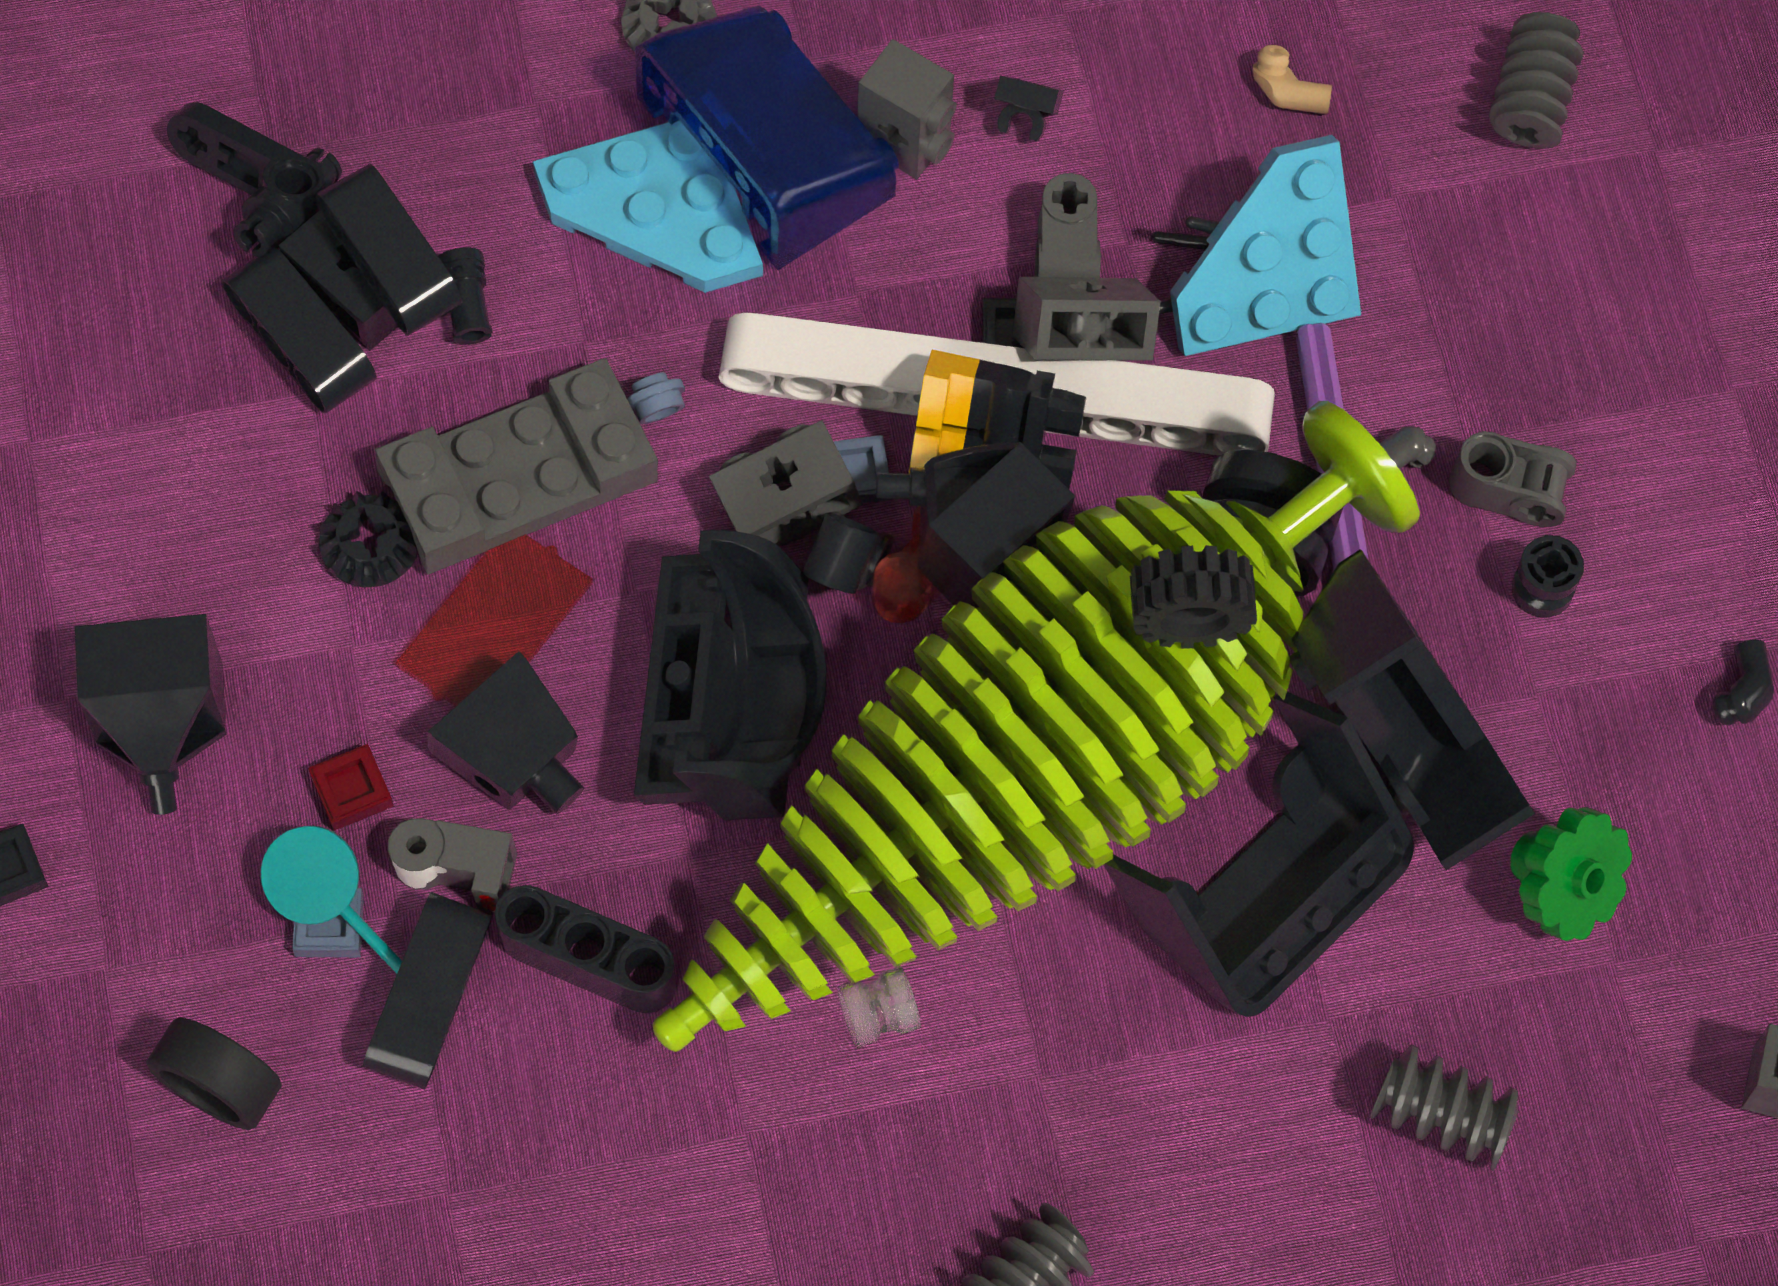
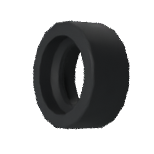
[146,1017,282,1130]

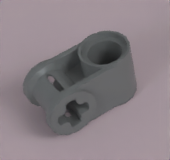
[1035,173,1101,278]
[1449,431,1577,527]

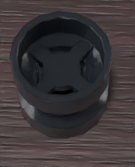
[1512,535,1584,618]

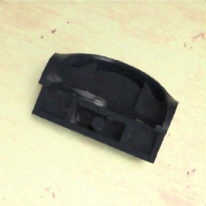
[634,530,826,820]

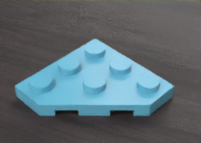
[533,112,763,293]
[1170,135,1361,356]

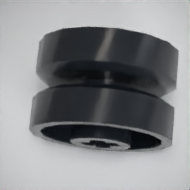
[1202,450,1343,597]

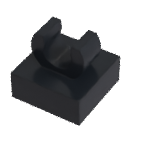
[994,75,1064,141]

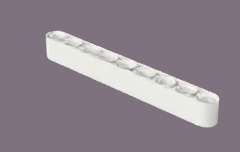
[719,313,1275,456]

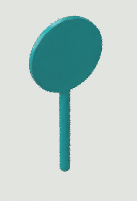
[261,826,402,974]

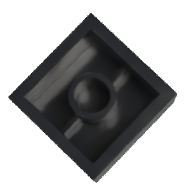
[876,442,1075,609]
[75,614,227,815]

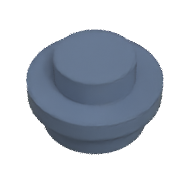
[627,372,685,424]

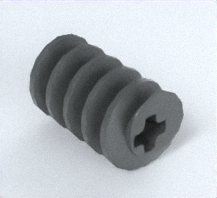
[1489,12,1584,149]
[1369,1044,1519,1171]
[961,1203,1094,1286]

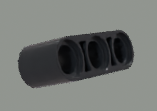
[315,164,462,336]
[221,246,377,414]
[495,885,676,1014]
[362,892,493,1090]

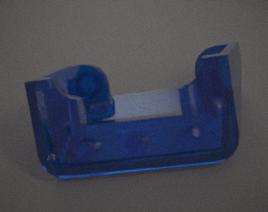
[635,5,899,270]

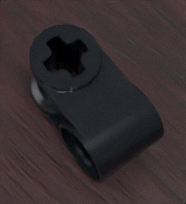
[803,511,894,594]

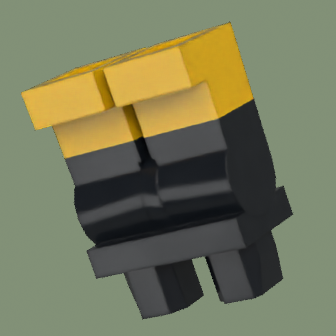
[909,349,1086,490]

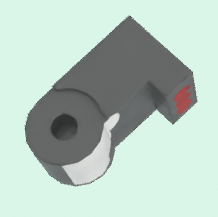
[388,818,517,912]

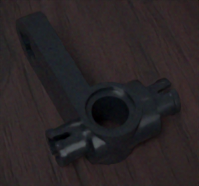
[167,102,342,257]

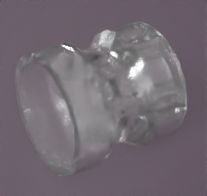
[837,966,921,1048]

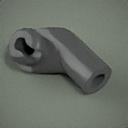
[1379,426,1436,469]

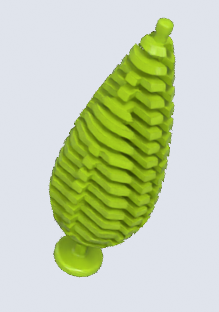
[652,400,1420,1052]

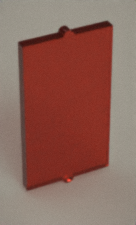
[396,534,593,707]

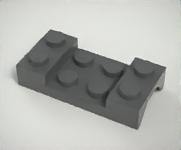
[375,357,658,575]

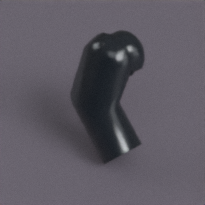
[1713,640,1774,726]

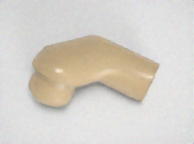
[1253,45,1332,115]

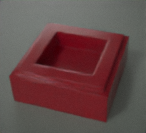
[308,744,394,831]

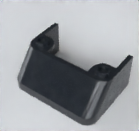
[1289,549,1535,870]
[1104,692,1414,1017]

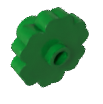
[1510,807,1632,941]

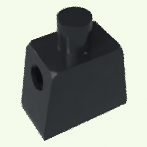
[427,651,584,815]

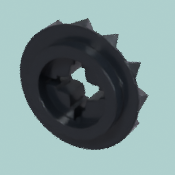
[319,491,418,587]

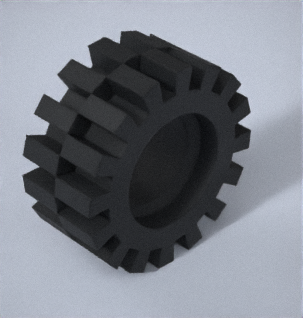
[1130,545,1257,649]

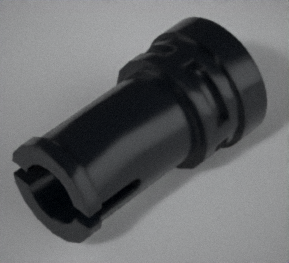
[438,247,493,345]

